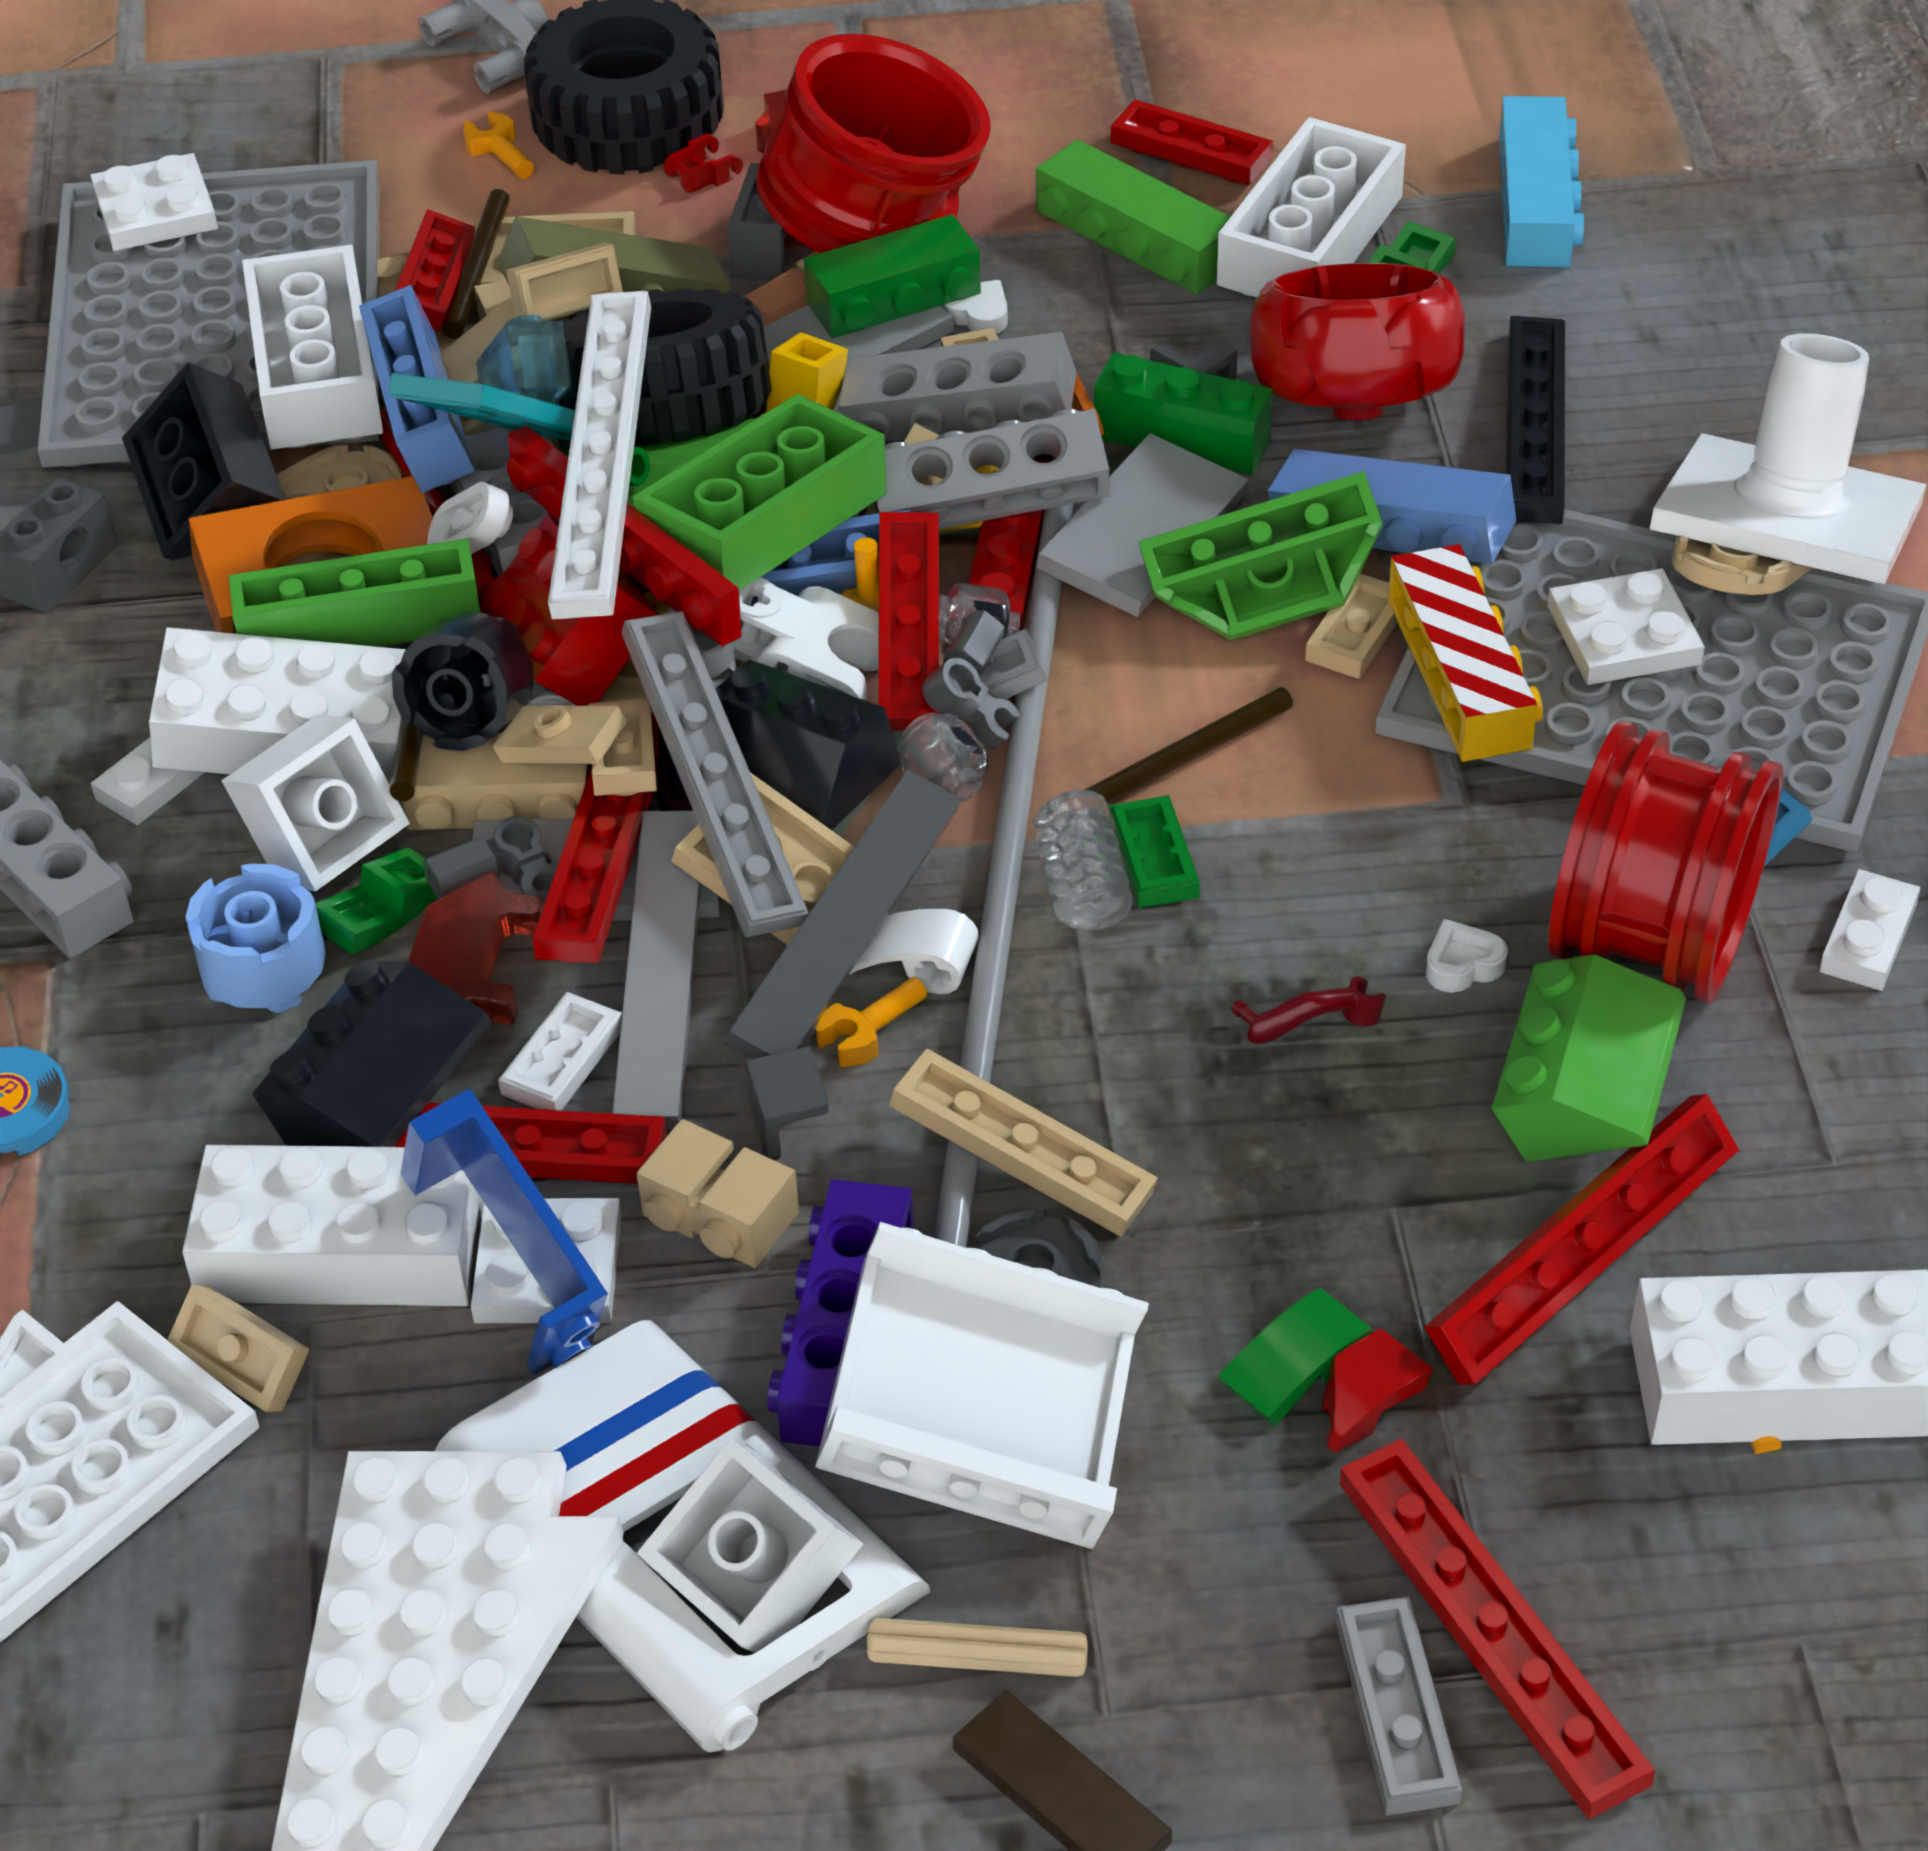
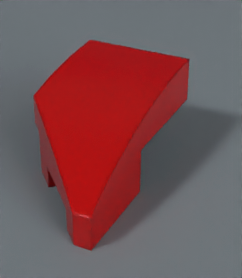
[1322,1328,1433,1453]

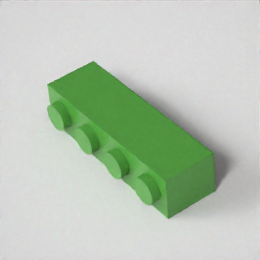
[1036,139,1230,295]
[228,538,481,647]

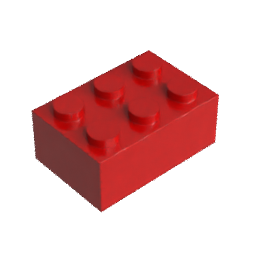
[480,514,659,706]

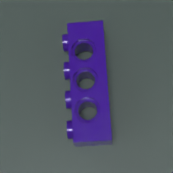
[767,1179,914,1447]

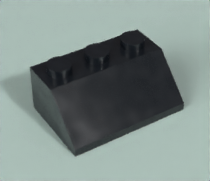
[122,362,285,561]
[716,659,901,830]
[252,960,492,1147]

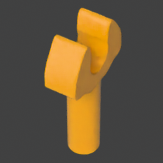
[463,111,534,179]
[842,538,879,612]
[816,977,927,1067]

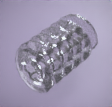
[1034,790,1132,931]

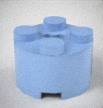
[185,864,326,1013]

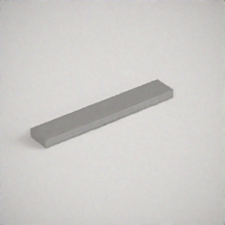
[621,611,809,938]
[612,811,702,1130]

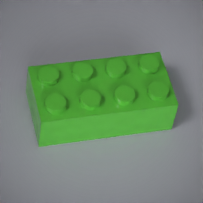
[633,394,887,591]

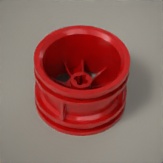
[756,34,991,253]
[1548,720,1783,1004]

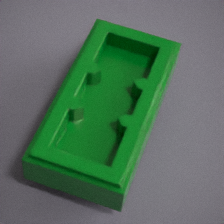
[1109,795,1200,909]

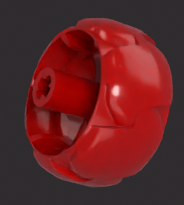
[1249,263,1465,420]

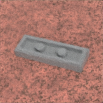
[1335,1596,1462,1816]

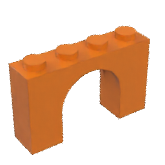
[188,476,433,634]

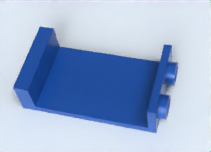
[400,1088,608,1375]

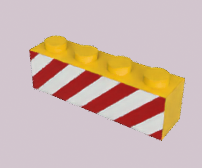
[1388,544,1543,762]

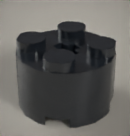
[392,611,534,751]

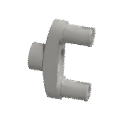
[418,0,548,94]

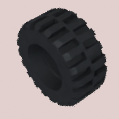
[524,0,724,174]
[549,289,772,445]

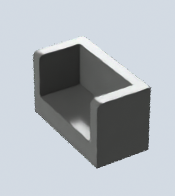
[728,162,787,281]

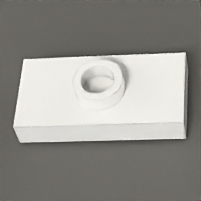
[498,992,622,1111]

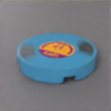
[0,1046,70,1160]

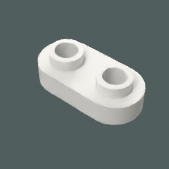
[427,482,513,554]

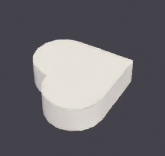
[942,280,1008,334]
[1425,919,1508,993]

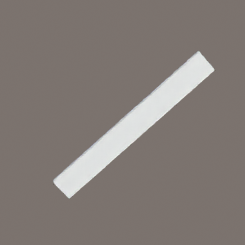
[548,291,651,619]

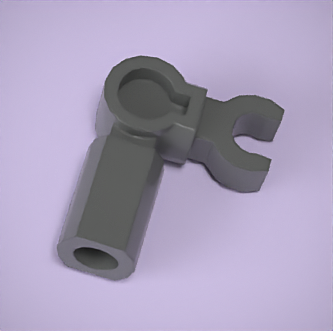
[922,610,1020,750]
[423,816,557,914]

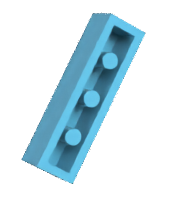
[1499,96,1584,267]

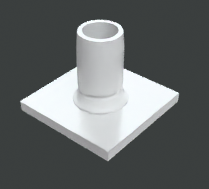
[1650,334,1927,584]

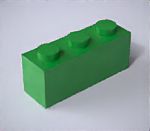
[803,214,981,338]
[1094,352,1273,475]

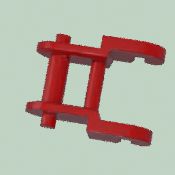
[663,134,743,193]

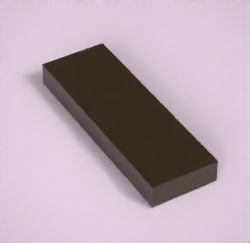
[953,1689,1172,1851]

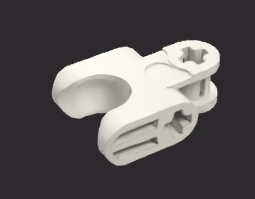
[733,577,879,701]

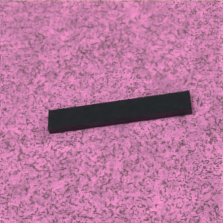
[1505,316,1565,524]

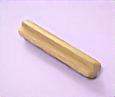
[867,1618,1088,1677]

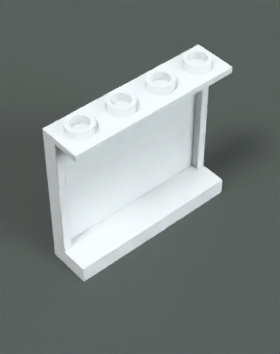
[815,1222,1149,1550]

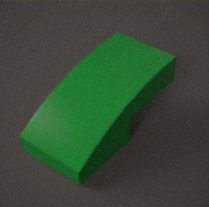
[1368,221,1456,274]
[315,847,437,955]
[1218,1287,1373,1427]

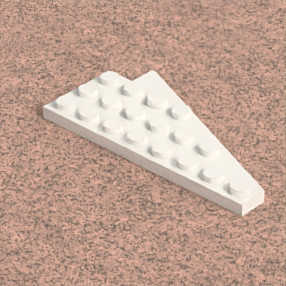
[0,1301,260,1643]
[271,1451,624,1851]

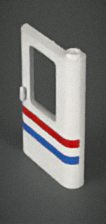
[435,1320,930,1752]

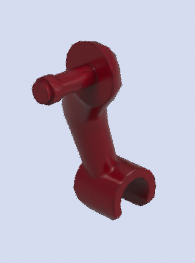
[1231,976,1386,1044]

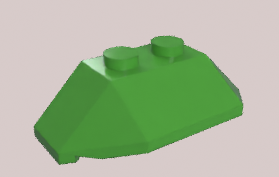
[1138,471,1383,641]

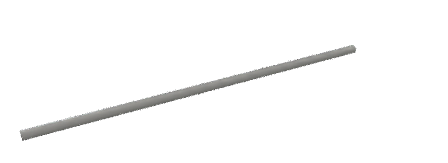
[933,456,1074,1248]

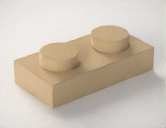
[1305,573,1398,679]
[588,698,657,796]
[167,1285,310,1412]

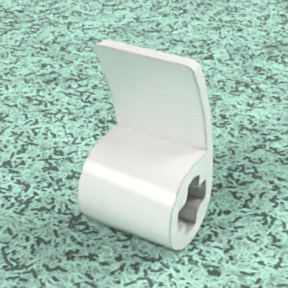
[849,909,979,995]

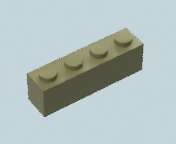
[497,216,731,311]

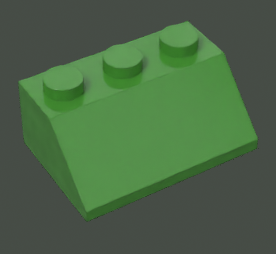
[1491,954,1686,1162]

